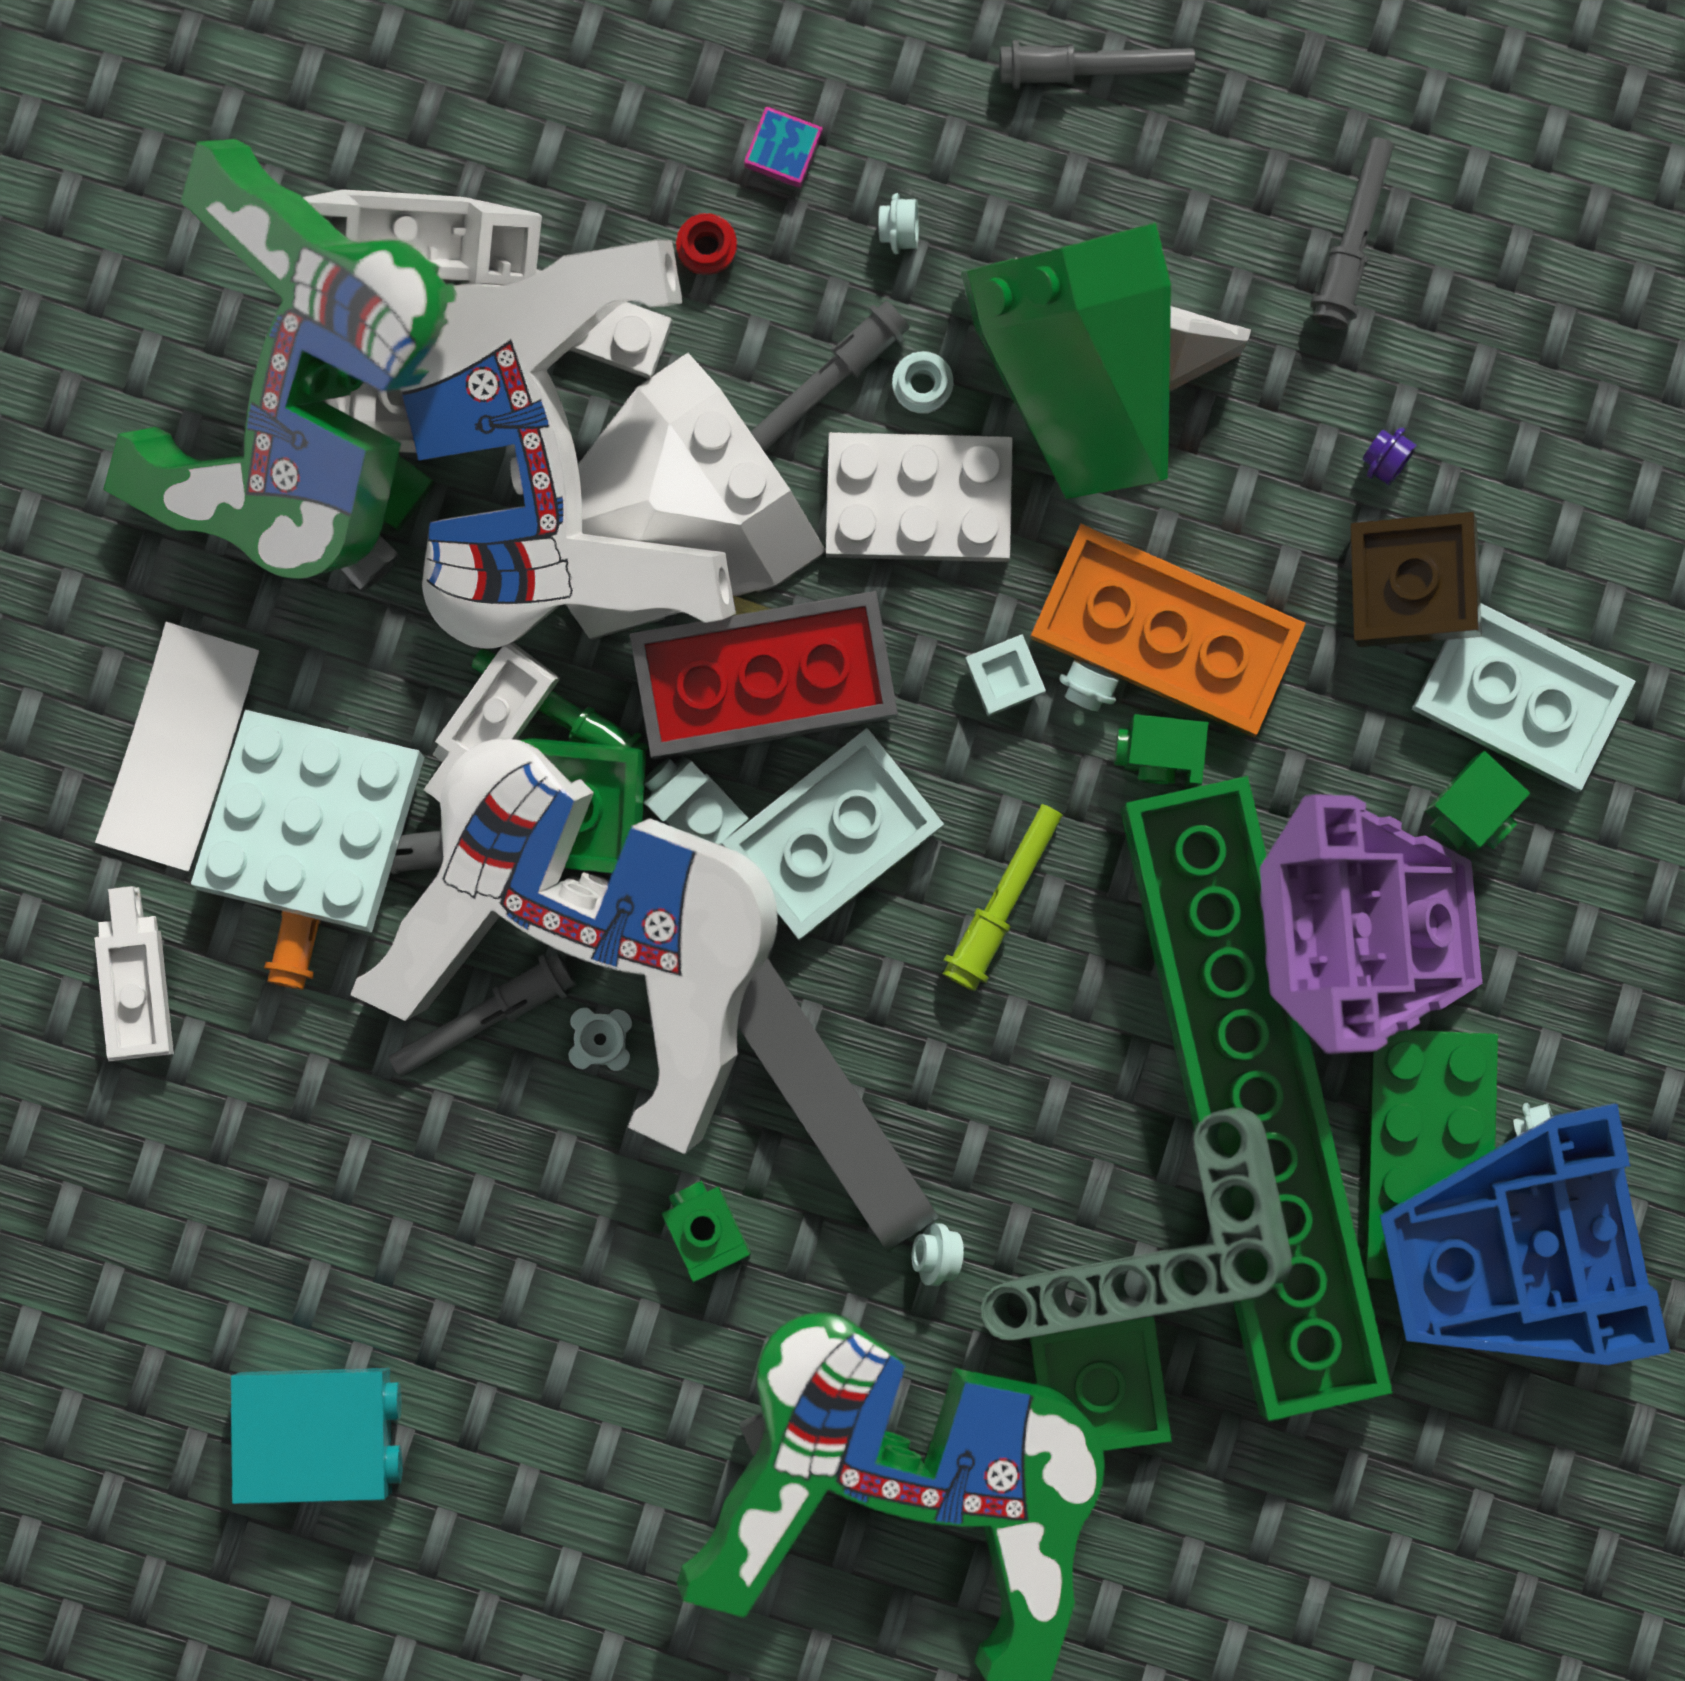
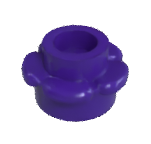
[1362,427,1417,486]

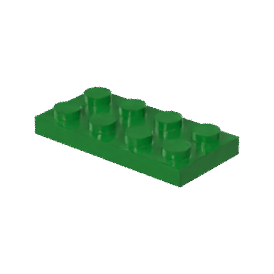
[1364,1030,1498,1279]

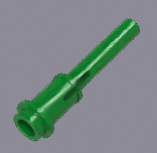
[471,648,650,759]

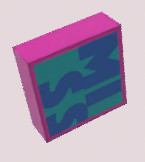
[744,106,823,189]

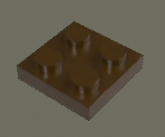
[1350,511,1482,647]

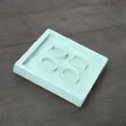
[191,710,424,932]

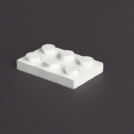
[826,432,1012,562]

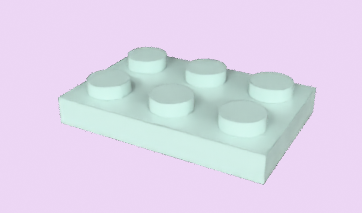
[1412,603,1636,793]
[722,728,944,941]

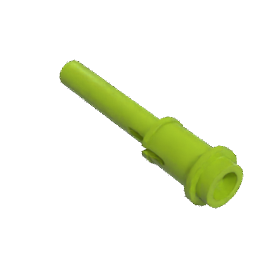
[943,804,1063,992]

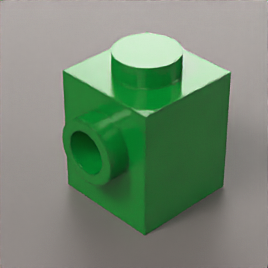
[1425,751,1530,853]

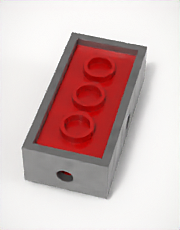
[630,591,898,761]

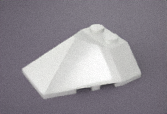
[303,190,542,452]
[566,353,826,640]

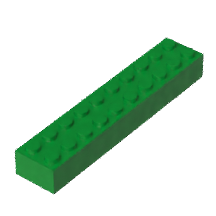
[1120,776,1392,1421]

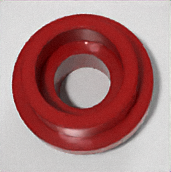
[676,213,737,275]

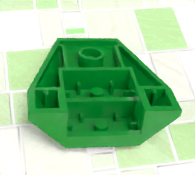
[961,223,1171,499]

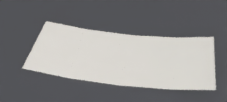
[95,622,259,872]

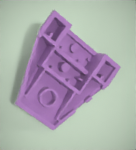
[1260,795,1483,1053]

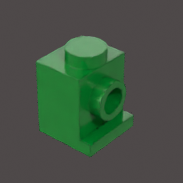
[1114,714,1208,789]
[661,1181,751,1282]

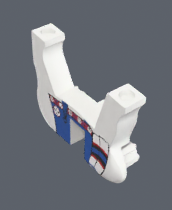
[401,240,736,648]
[351,739,777,1154]

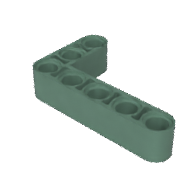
[981,1108,1292,1340]

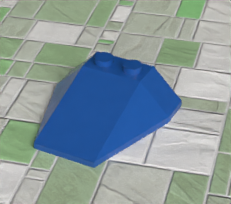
[1379,1103,1670,1365]

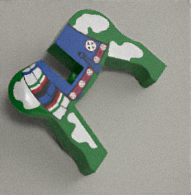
[103,139,457,578]
[676,1313,1104,1681]

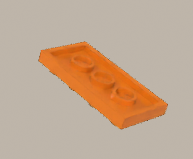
[1030,524,1306,737]

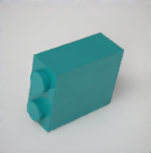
[231,1368,403,1504]

